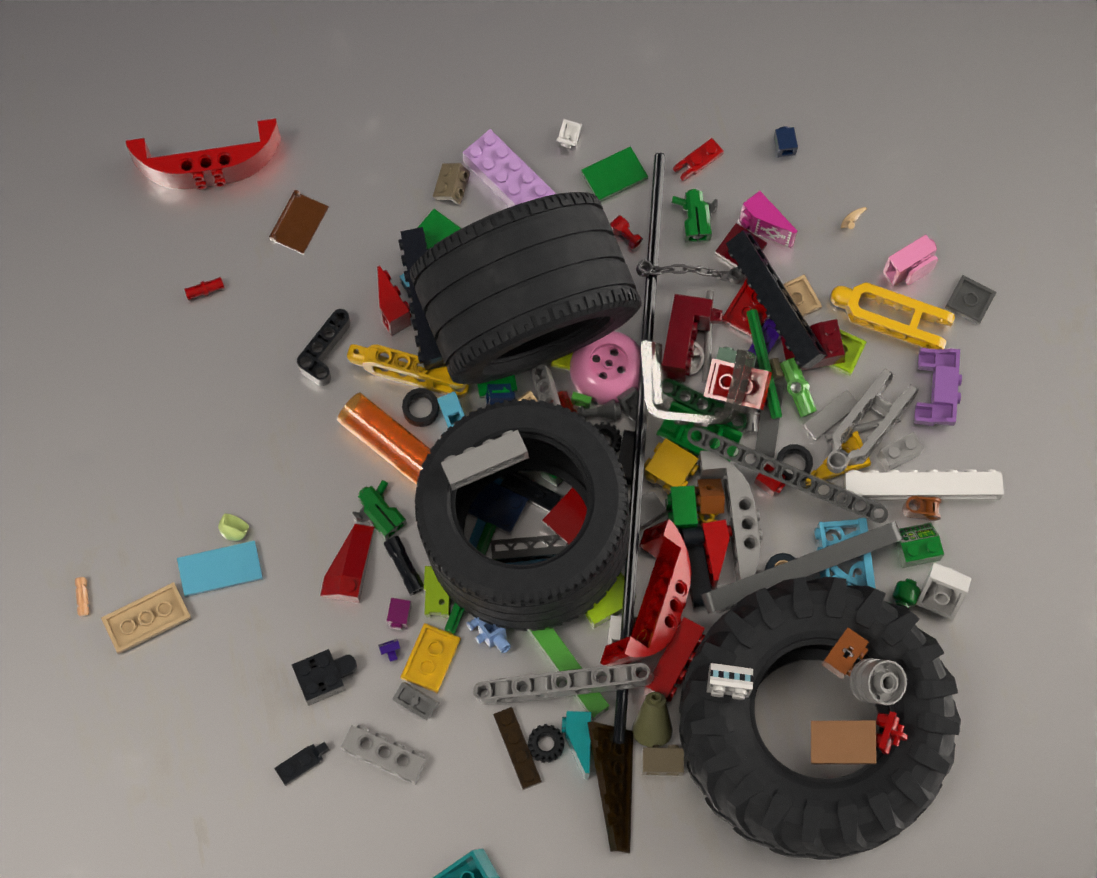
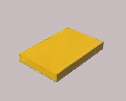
[400,623,461,694]

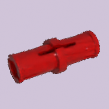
[184,277,225,300]

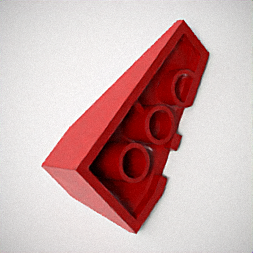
[320,524,375,603]

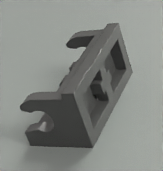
[392,682,440,720]

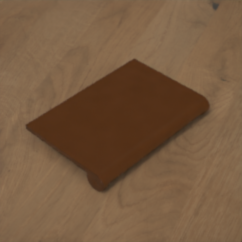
[269,190,329,254]

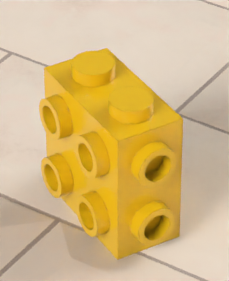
[644,438,699,493]

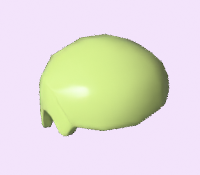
[218,513,249,541]

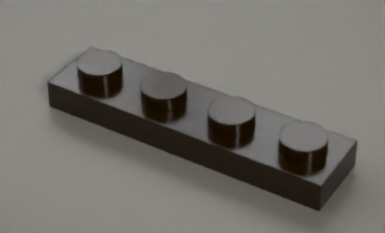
[493,707,542,790]

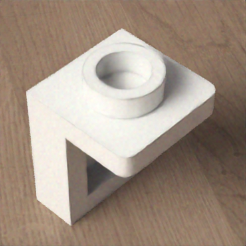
[556,119,582,148]

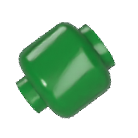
[892,578,921,609]

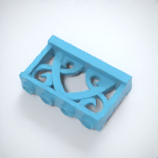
[814,518,876,588]

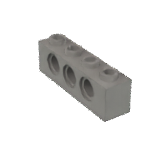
[341,725,426,784]

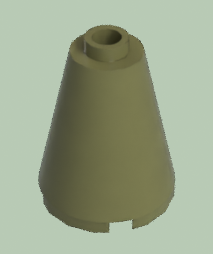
[632,692,673,747]

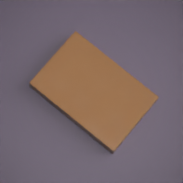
[811,720,876,764]

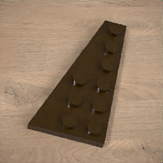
[587,721,633,854]

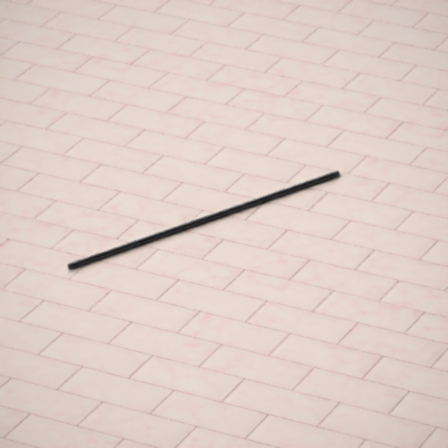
[613,153,665,744]

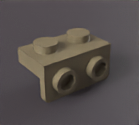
[433,163,470,205]

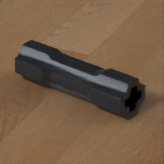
[384,536,424,596]

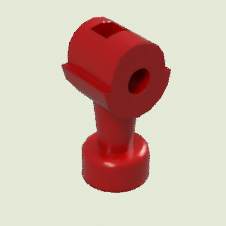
[610,215,643,249]

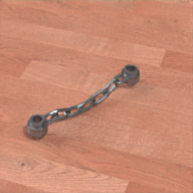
[636,260,744,284]

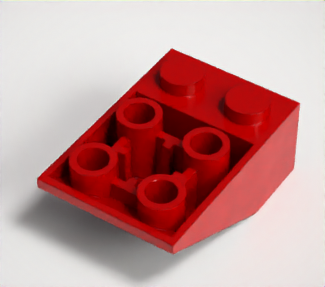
[377,266,412,336]

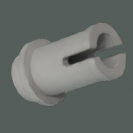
[744,408,760,433]

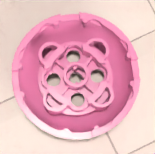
[570,331,641,405]

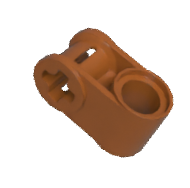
[902,496,941,521]

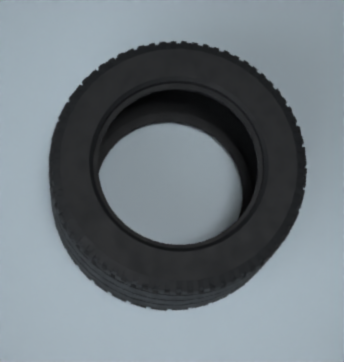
[410,192,642,384]
[415,399,630,632]

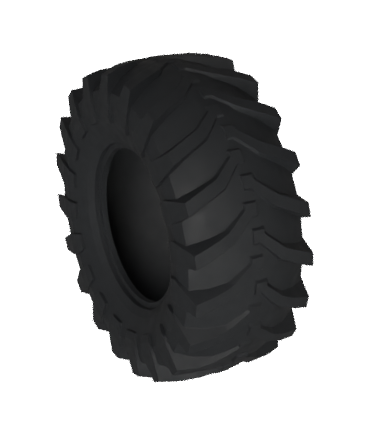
[679,576,961,860]

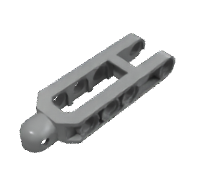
[827,369,919,474]

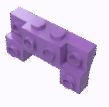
[914,348,962,426]

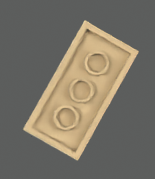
[101,582,192,654]

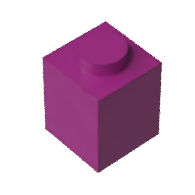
[387,598,412,630]

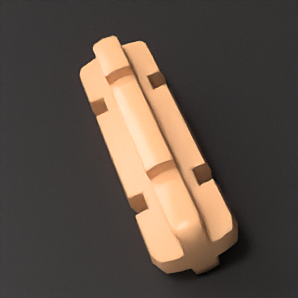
[75,577,89,616]

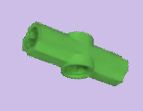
[780,357,817,417]

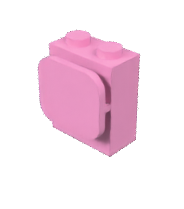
[883,235,938,286]

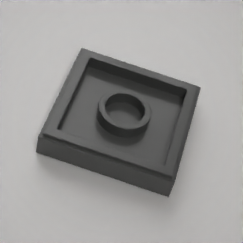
[945,275,997,325]

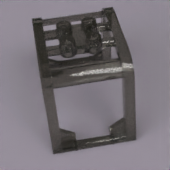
[641,341,756,427]

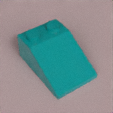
[561,711,591,780]
[433,848,500,878]

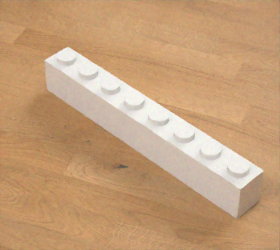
[843,469,1004,501]

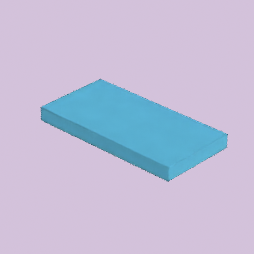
[177,540,263,597]

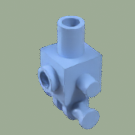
[466,617,511,653]

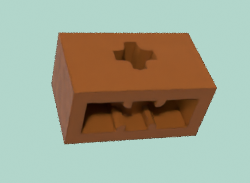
[695,479,725,514]
[822,628,869,679]

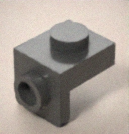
[617,387,649,421]

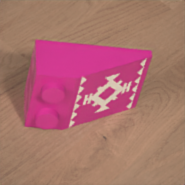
[739,191,798,248]

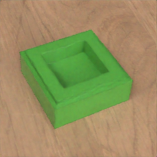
[571,391,592,409]

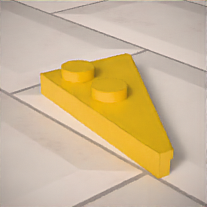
[805,431,871,486]

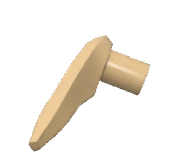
[841,207,867,229]

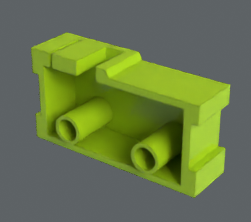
[424,566,451,618]

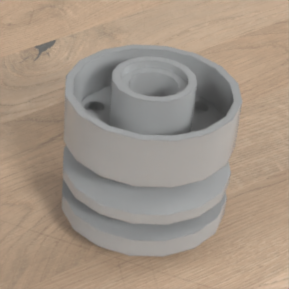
[849,658,907,705]

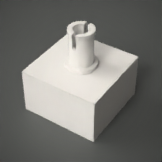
[916,562,972,620]

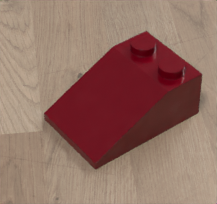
[781,319,845,371]

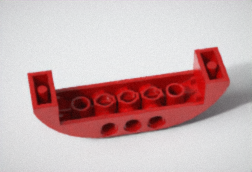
[126,118,281,190]
[600,519,691,666]

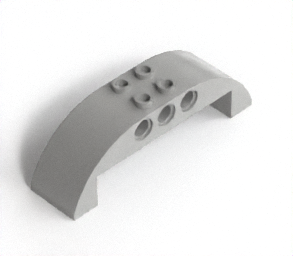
[698,451,763,614]

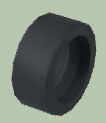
[402,388,439,427]
[776,444,813,482]

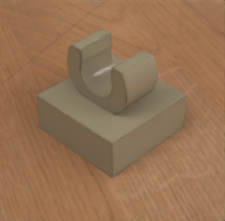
[769,358,784,382]

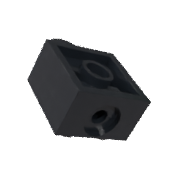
[291,649,357,706]

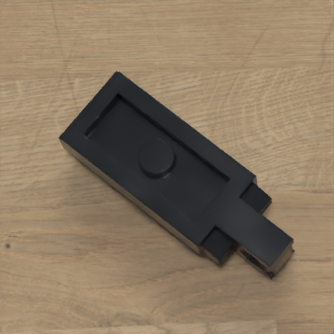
[274,742,330,786]

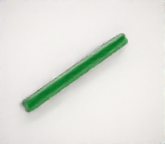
[746,309,782,419]
[444,523,496,634]

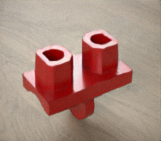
[876,711,908,755]

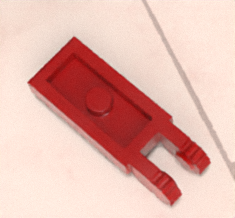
[673,138,724,181]

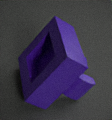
[378,639,400,662]

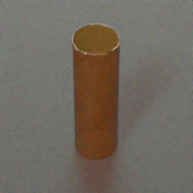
[337,392,431,485]

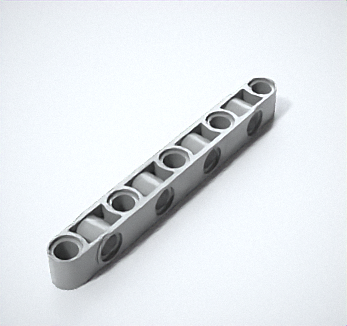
[473,663,654,704]

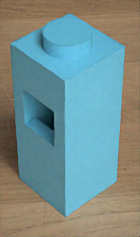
[437,391,465,428]

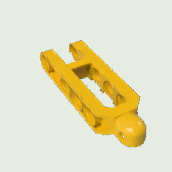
[830,282,955,349]
[347,344,469,398]

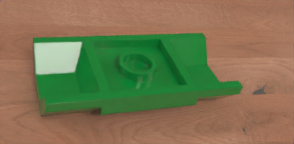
[656,401,743,462]

